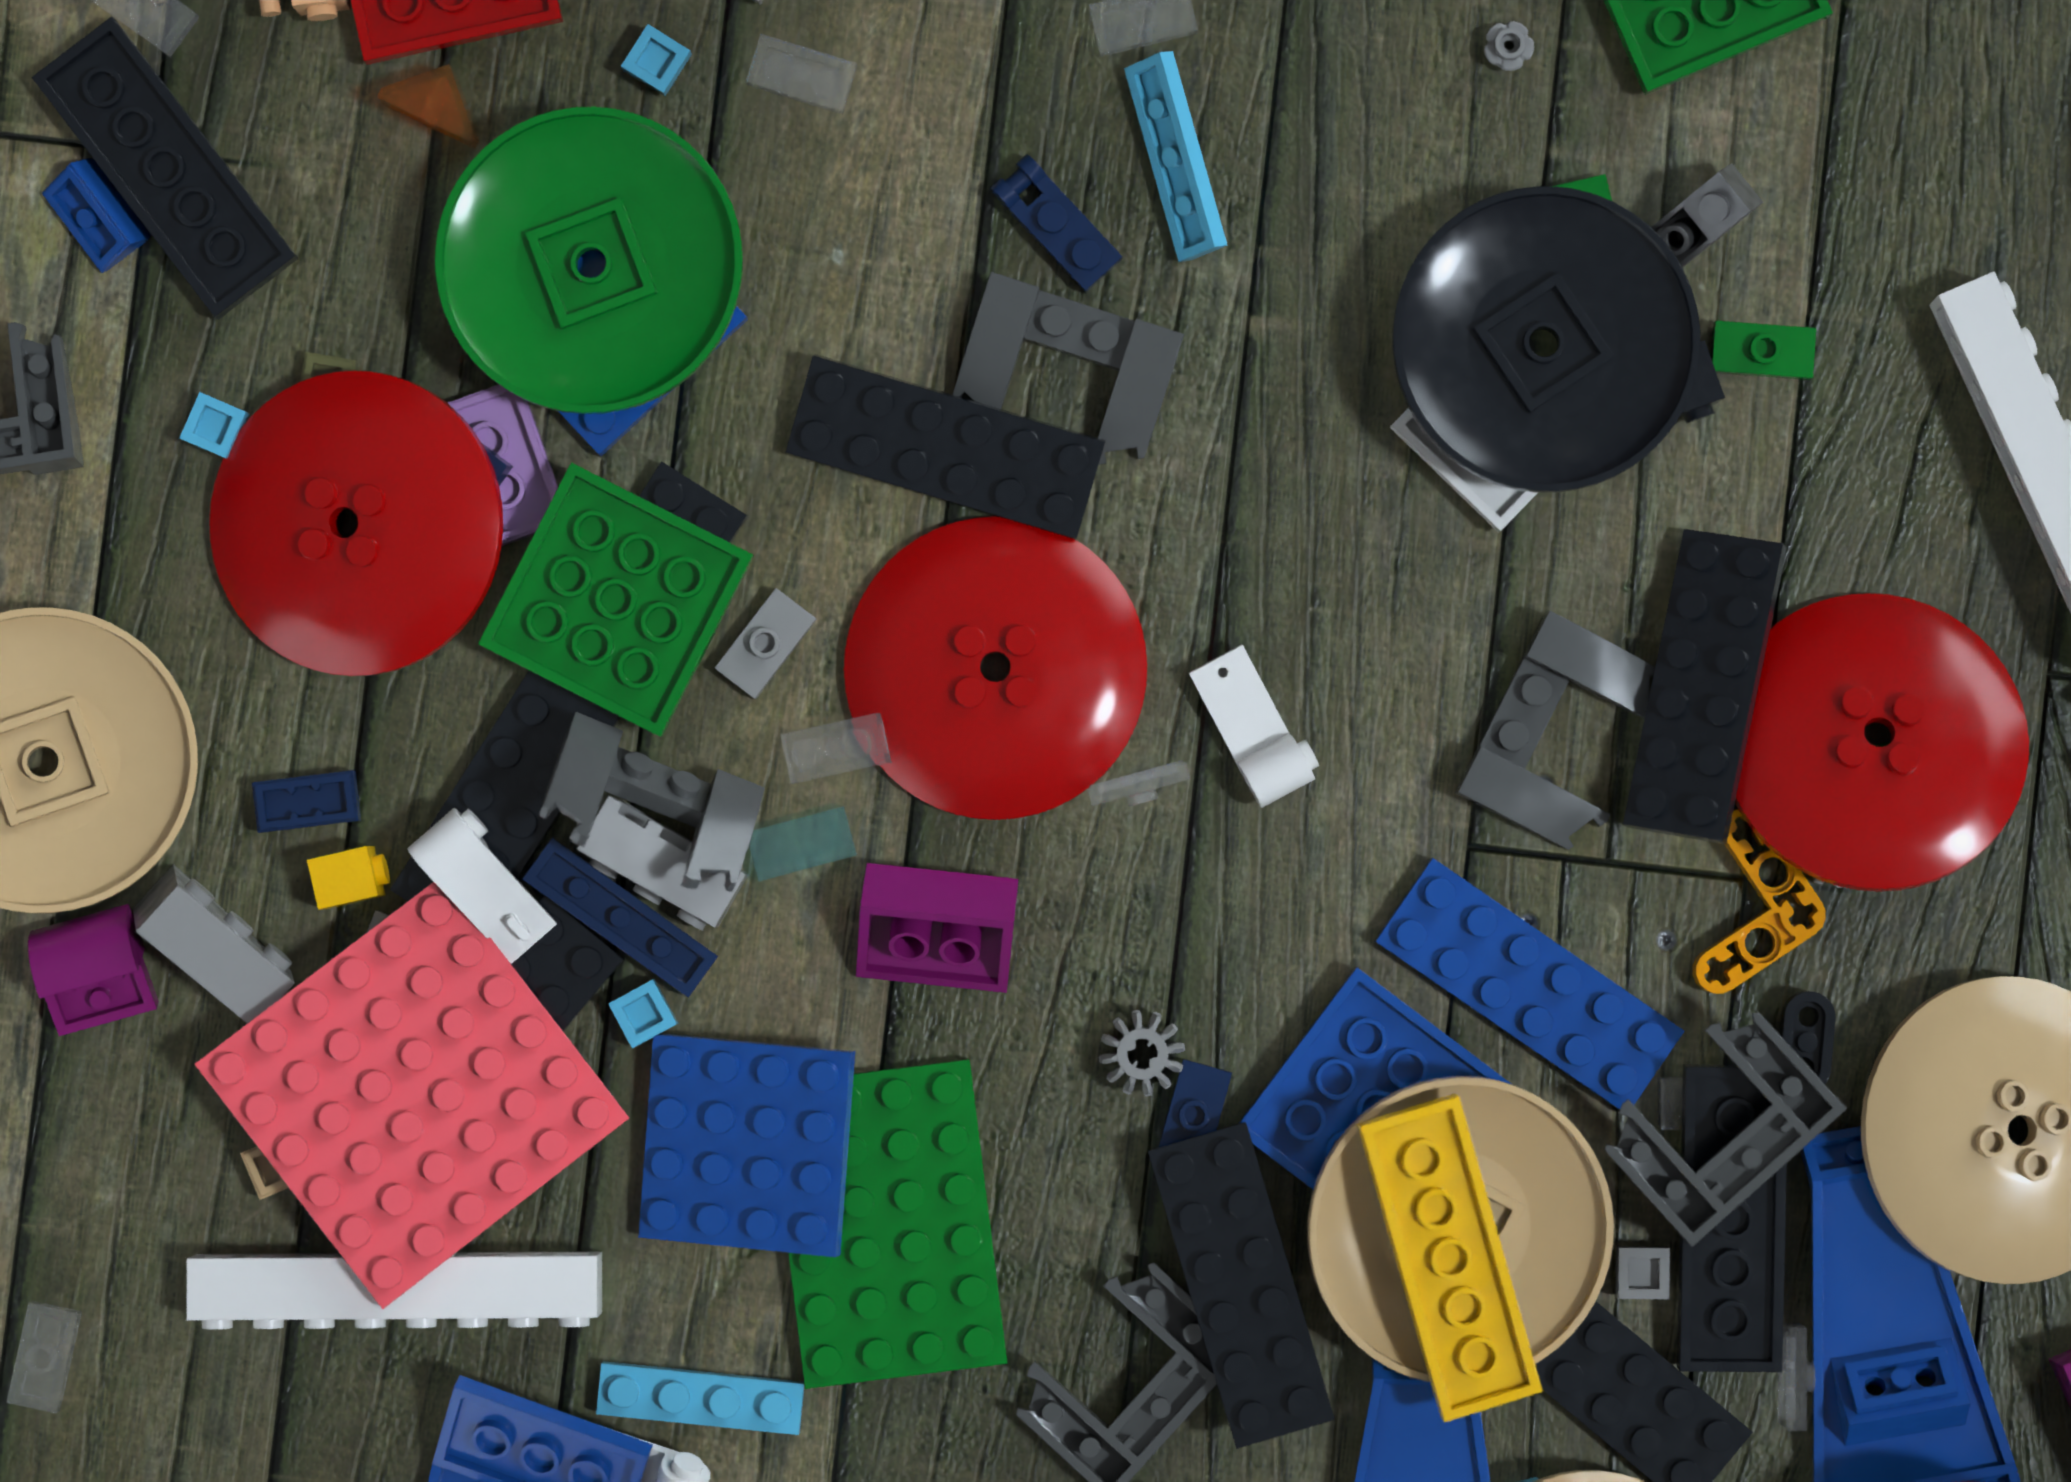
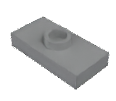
[715,588,817,699]

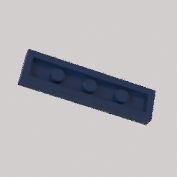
[523,838,718,998]

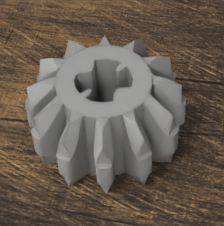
[1099,1010,1185,1097]

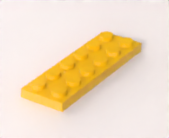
[1357,1093,1543,1422]

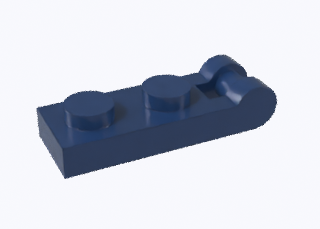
[990,154,1123,293]

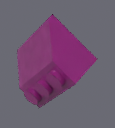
[856,863,1019,993]

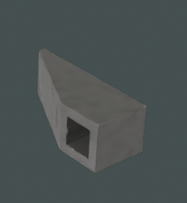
[1651,163,1763,268]

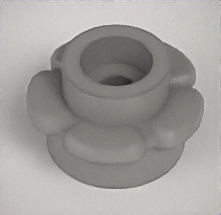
[1484,21,1534,71]

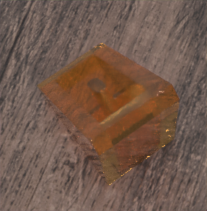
[377,64,479,149]

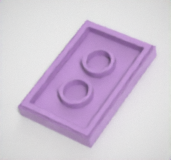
[448,385,559,546]

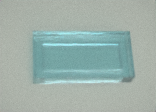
[749,806,857,882]

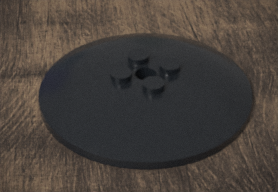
[1392,186,1700,493]

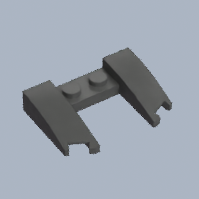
[953,272,1184,465]
[0,322,84,475]
[1454,611,1655,850]
[539,712,765,892]
[1604,1012,1847,1247]
[1016,1262,1217,1482]

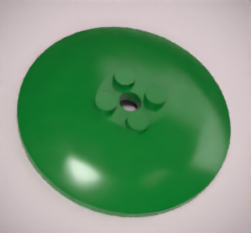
[435,107,743,414]

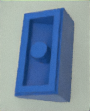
[42,158,150,273]

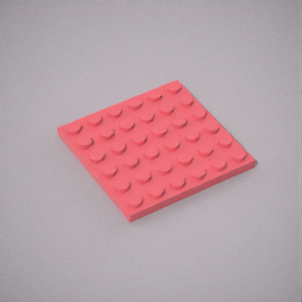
[194,882,630,1309]

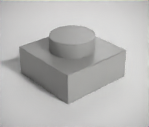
[1616,1246,1670,1300]

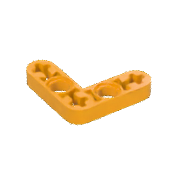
[1692,808,1826,994]

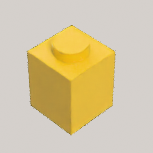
[307,846,390,910]

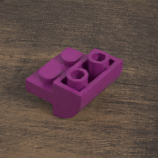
[28,904,159,1036]

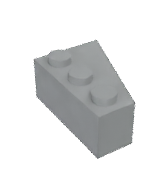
[577,796,749,931]
[133,864,295,1024]

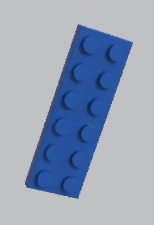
[1374,858,1684,1110]

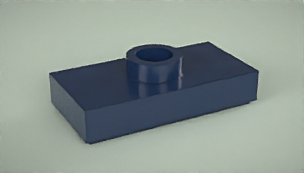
[252,770,361,833]
[1158,1059,1232,1148]

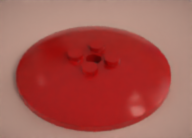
[209,370,503,676]
[844,517,1147,820]
[1735,593,2029,892]

